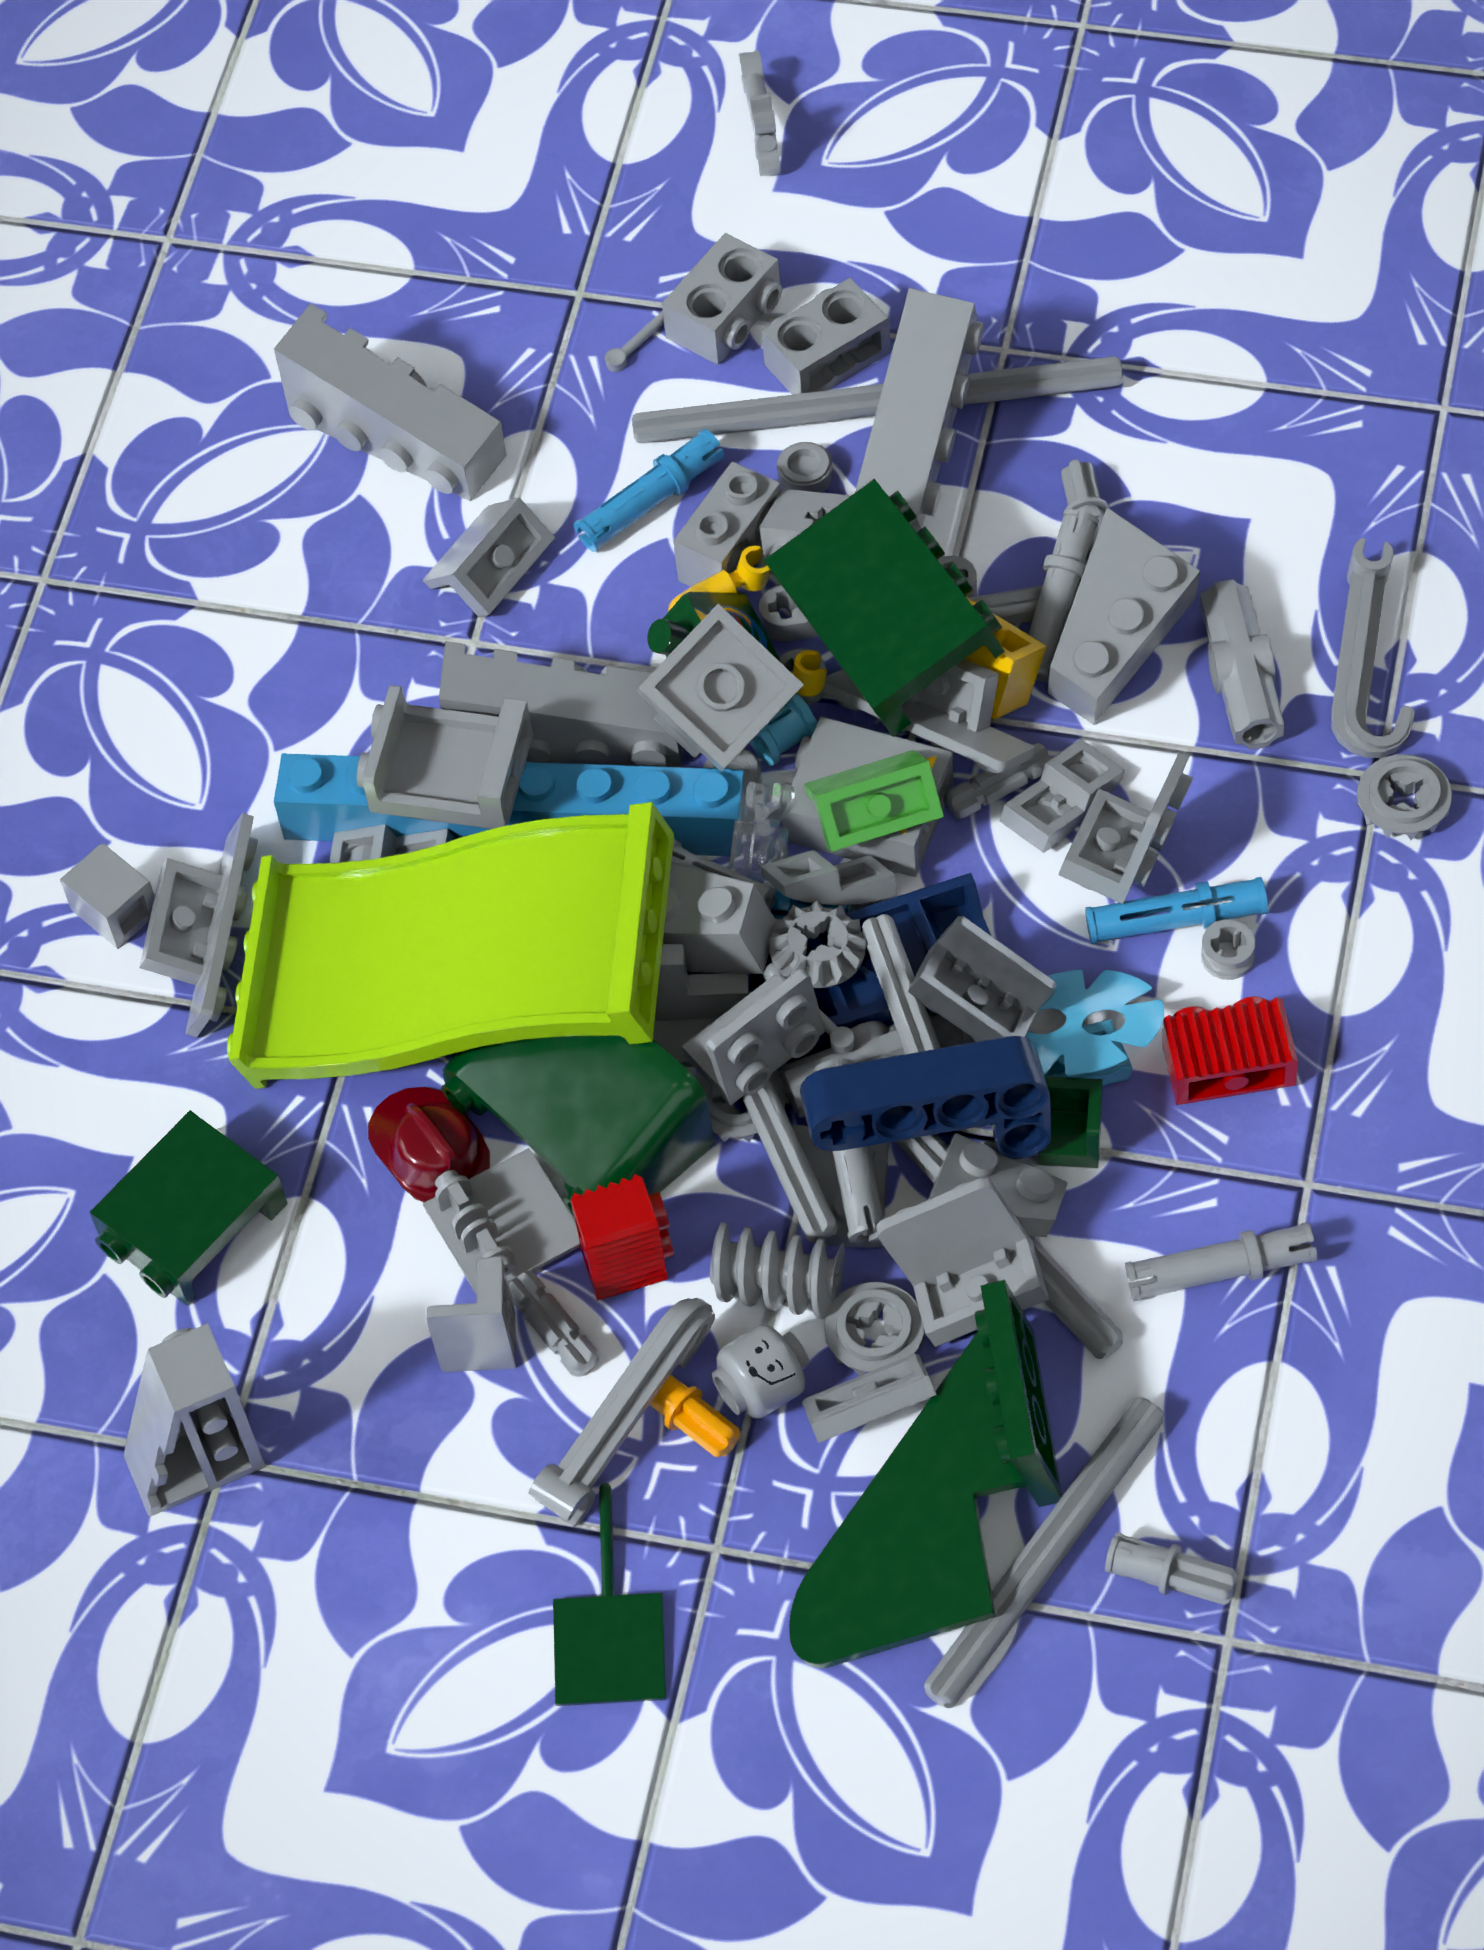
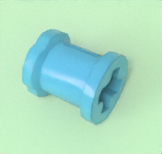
[750,694,818,766]

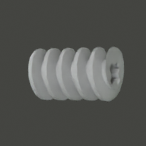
[710,1222,845,1319]

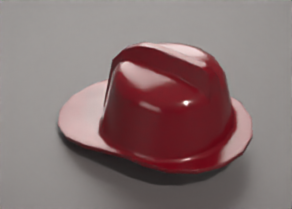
[368,1087,490,1203]

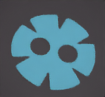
[1025,969,1164,1076]

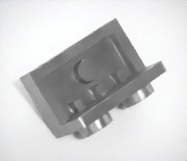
[908,916,1057,1042]

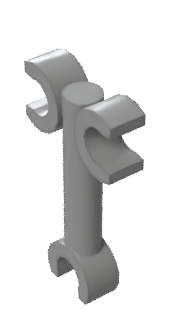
[738,50,781,177]

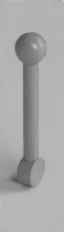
[605,311,664,372]
[764,962,855,1053]

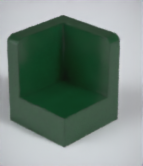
[1037,1076,1102,1169]

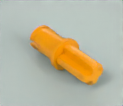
[650,1375,741,1457]

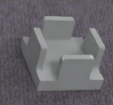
[636,604,804,772]

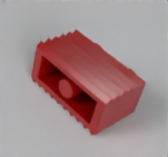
[1162,996,1298,1105]
[570,1174,675,1301]

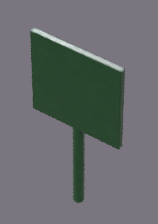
[553,1483,666,1706]

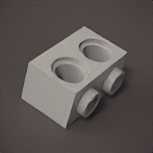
[662,232,782,365]
[761,278,891,394]
[673,461,781,587]

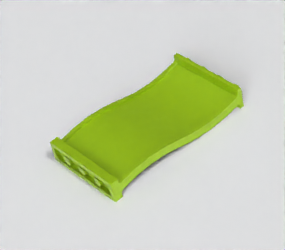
[227,802,674,1089]

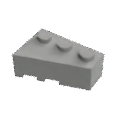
[1047,507,1200,725]
[123,1323,266,1517]

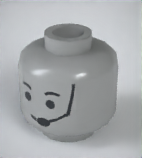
[712,1324,809,1419]

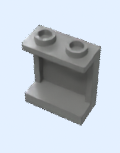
[357,685,533,829]

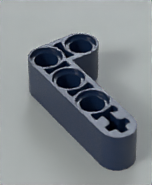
[800,1036,1051,1159]

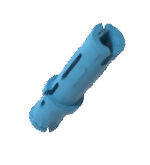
[573,429,725,552]
[1085,877,1268,944]

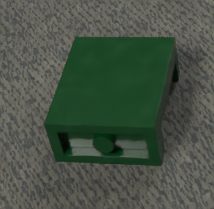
[89,1110,288,1305]

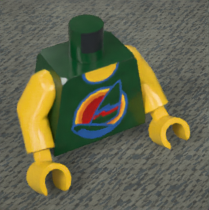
[647,545,827,697]

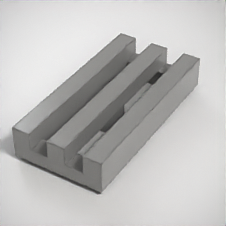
[802,1354,936,1443]

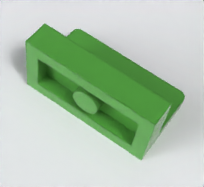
[804,750,944,852]

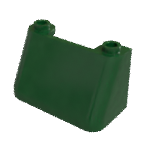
[441,1035,715,1216]

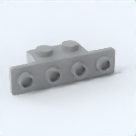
[821,659,1035,773]
[139,813,258,1038]

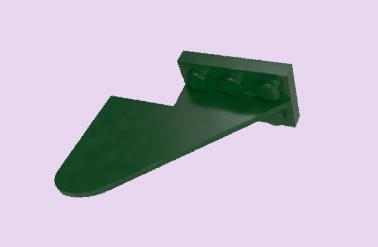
[789,1280,1063,1668]

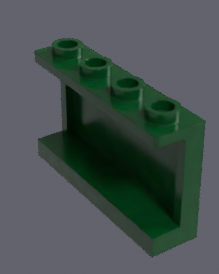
[764,478,1005,737]

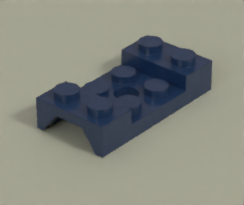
[751,873,992,1064]

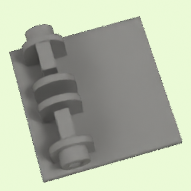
[422,1148,580,1295]

